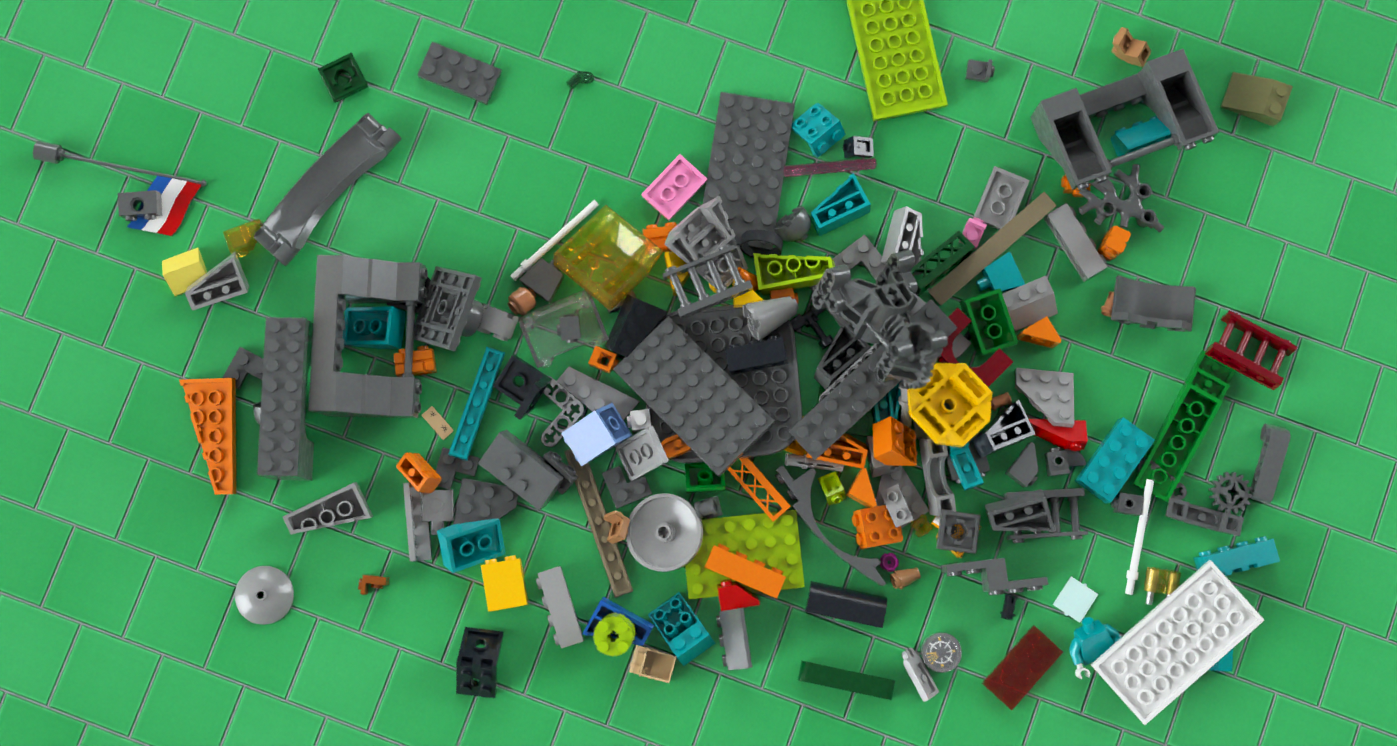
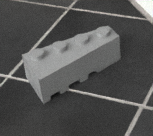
[283,482,373,534]

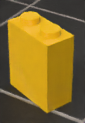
[481,555,529,612]

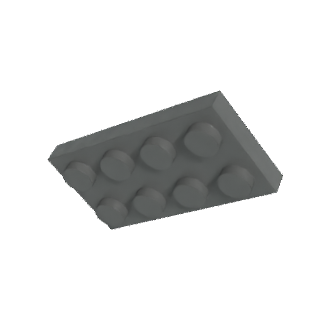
[417,42,502,105]

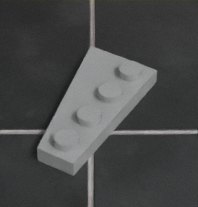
[557,367,640,421]

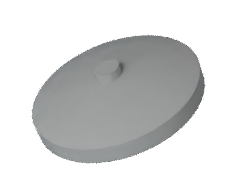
[626,493,703,572]

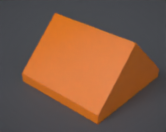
[1017,316,1061,348]
[846,468,877,508]

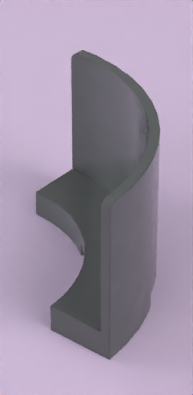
[1111,276,1196,332]

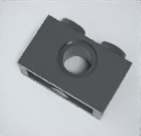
[118,190,163,221]

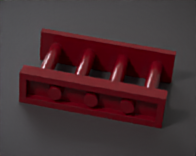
[1205,310,1298,390]

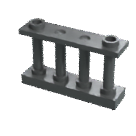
[663,244,753,320]
[1003,488,1088,543]

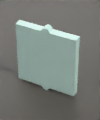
[1052,576,1098,623]

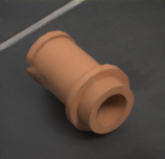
[1101,291,1114,317]
[991,392,1012,411]

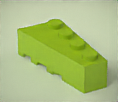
[753,253,835,295]

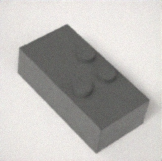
[478,429,565,510]

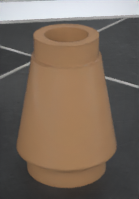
[890,567,921,589]

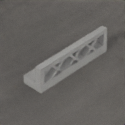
[403,483,433,562]

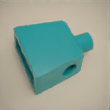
[976,252,1025,293]

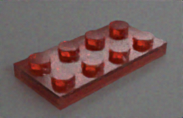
[982,625,1063,710]

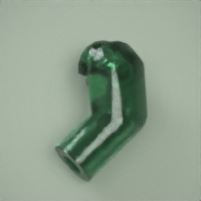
[566,71,594,89]

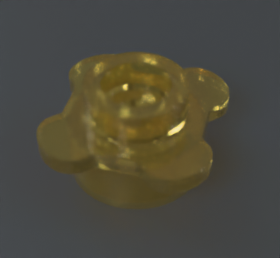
[910,514,933,537]

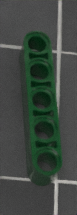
[798,661,895,700]

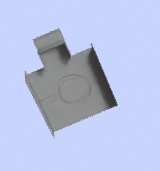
[420,490,453,535]

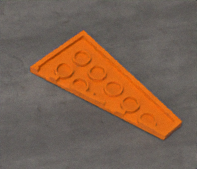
[179,378,236,495]

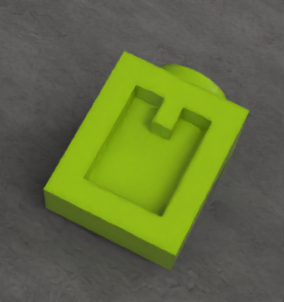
[818,471,846,505]

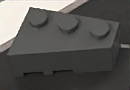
[985,489,1055,532]

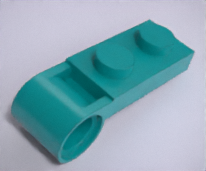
[947,441,984,491]

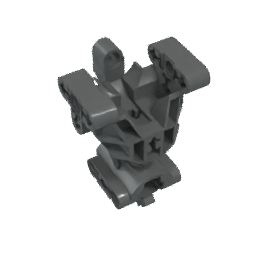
[812,250,948,389]

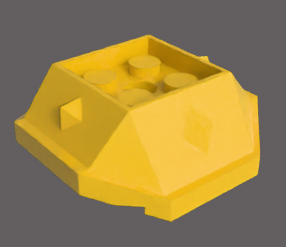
[907,363,992,448]

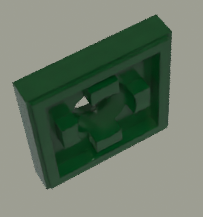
[318,52,369,103]

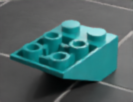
[648,592,715,666]

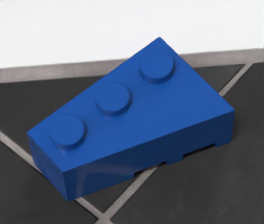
[582,597,654,646]

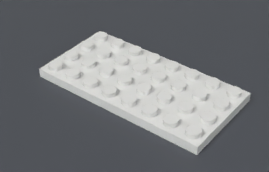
[1091,560,1264,725]

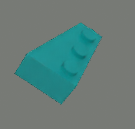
[811,173,871,236]

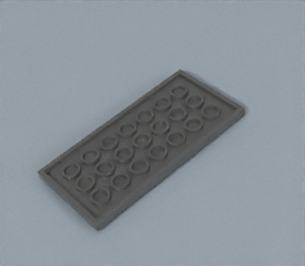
[703,92,795,250]
[613,316,775,477]

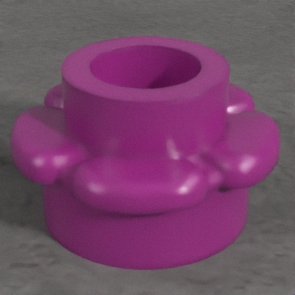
[880,553,899,572]

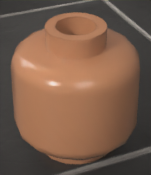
[508,287,536,315]

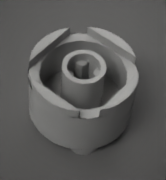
[477,304,519,341]

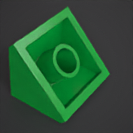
[685,462,725,493]

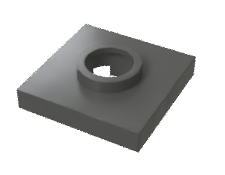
[936,510,981,554]

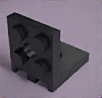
[493,354,552,420]
[456,627,504,698]

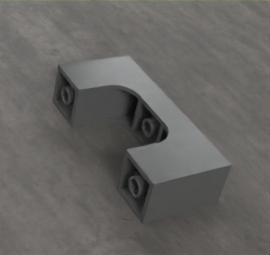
[257,317,314,481]

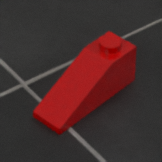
[1029,419,1088,451]

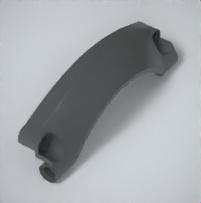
[254,113,401,266]

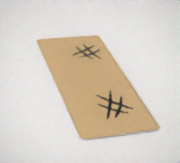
[422,406,454,440]

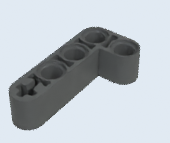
[1249,423,1291,503]

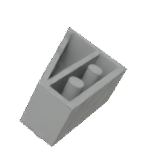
[881,206,923,276]
[185,252,250,311]

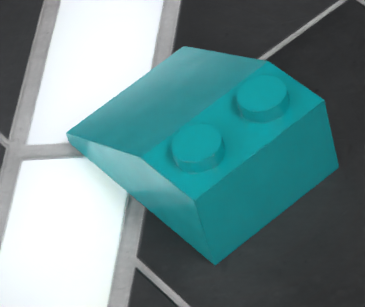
[342,307,406,349]
[437,518,506,573]

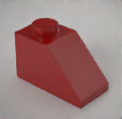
[717,579,760,611]

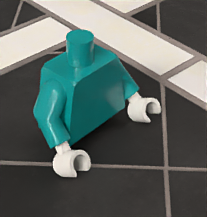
[1069,617,1121,679]

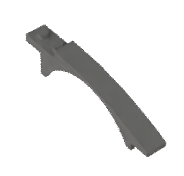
[775,465,886,586]

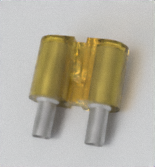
[1144,567,1181,605]

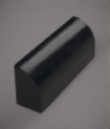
[805,581,887,628]

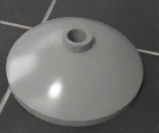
[235,566,294,625]

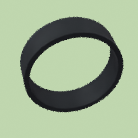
[740,230,783,258]

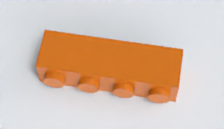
[705,544,786,599]

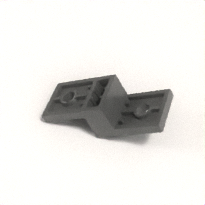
[941,558,1048,595]

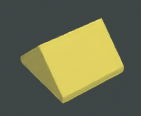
[162,248,207,296]

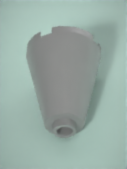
[742,296,799,340]

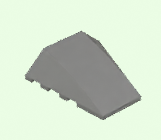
[665,196,748,289]

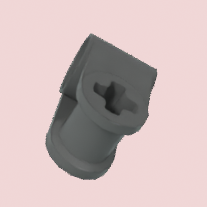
[694,496,723,519]

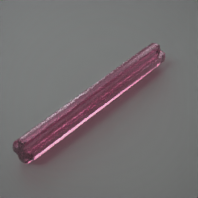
[783,158,877,177]

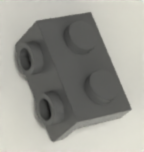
[543,451,579,495]

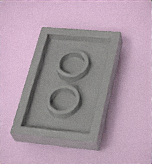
[972,166,1030,230]
[615,426,669,481]

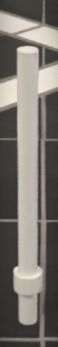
[510,200,599,281]
[1125,479,1154,595]

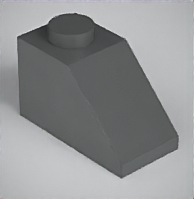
[1005,442,1038,488]

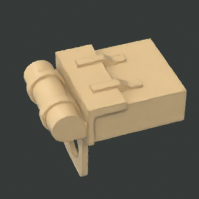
[629,645,676,683]

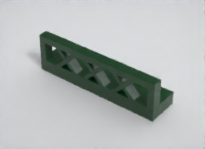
[910,231,975,297]

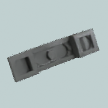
[1165,497,1244,536]

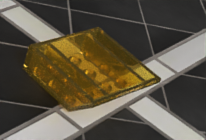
[554,205,663,311]

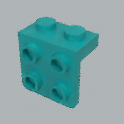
[791,103,846,158]

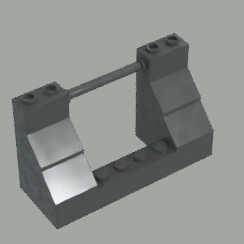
[1030,49,1219,190]
[308,255,428,418]

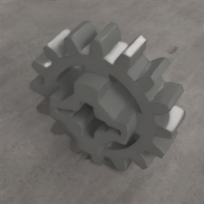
[1209,472,1253,514]

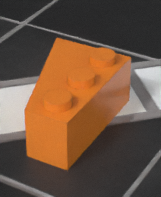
[806,433,868,469]

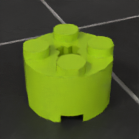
[593,613,636,656]

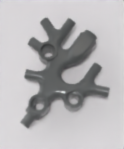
[1078,164,1164,233]

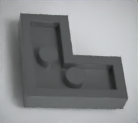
[222,347,264,390]
[435,447,480,490]
[602,466,652,509]

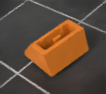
[873,416,917,466]

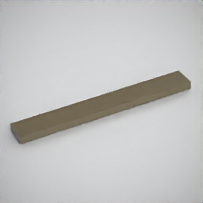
[928,192,1057,306]
[564,449,633,597]

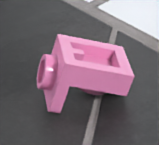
[959,217,987,249]

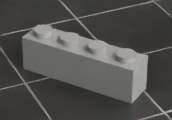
[1044,203,1107,282]
[536,566,585,648]

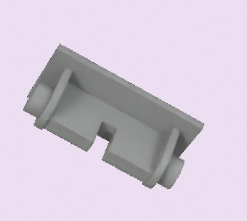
[880,484,914,528]

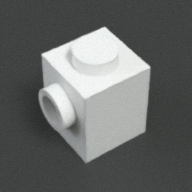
[627,409,651,432]

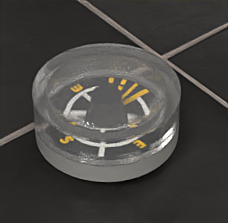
[921,633,962,672]

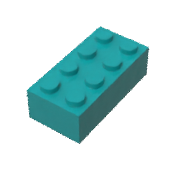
[1075,417,1155,504]

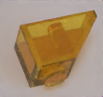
[223,219,264,257]

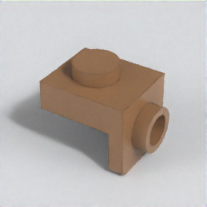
[603,511,630,544]

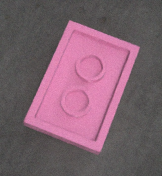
[641,154,708,221]

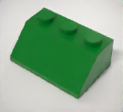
[959,288,1019,356]

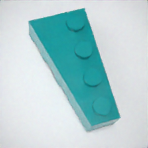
[1194,536,1280,576]

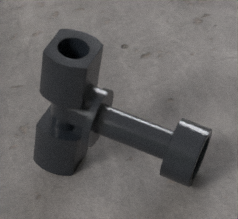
[790,305,833,350]

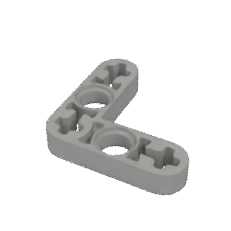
[541,376,584,447]

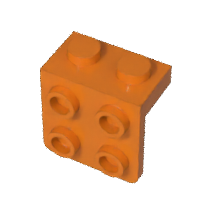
[852,505,903,549]

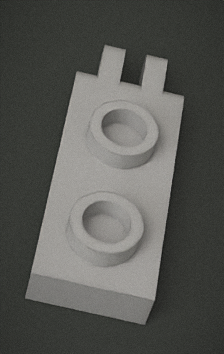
[901,648,939,702]

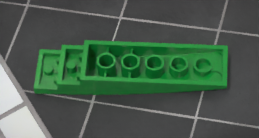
[1133,350,1236,503]

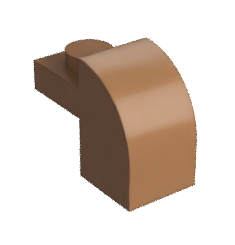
[1112,27,1152,67]

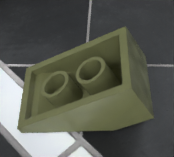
[1221,72,1293,127]

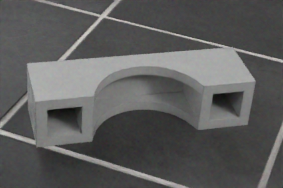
[918,437,956,516]

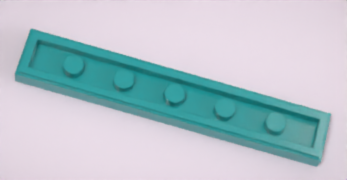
[449,347,505,461]

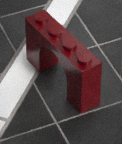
[938,308,1013,387]

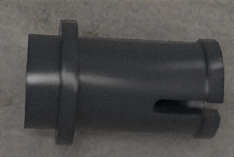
[1000,595,1018,620]

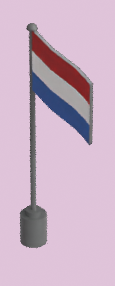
[33,141,207,236]

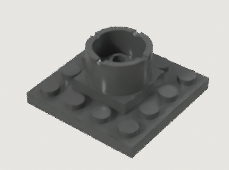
[414,266,483,352]

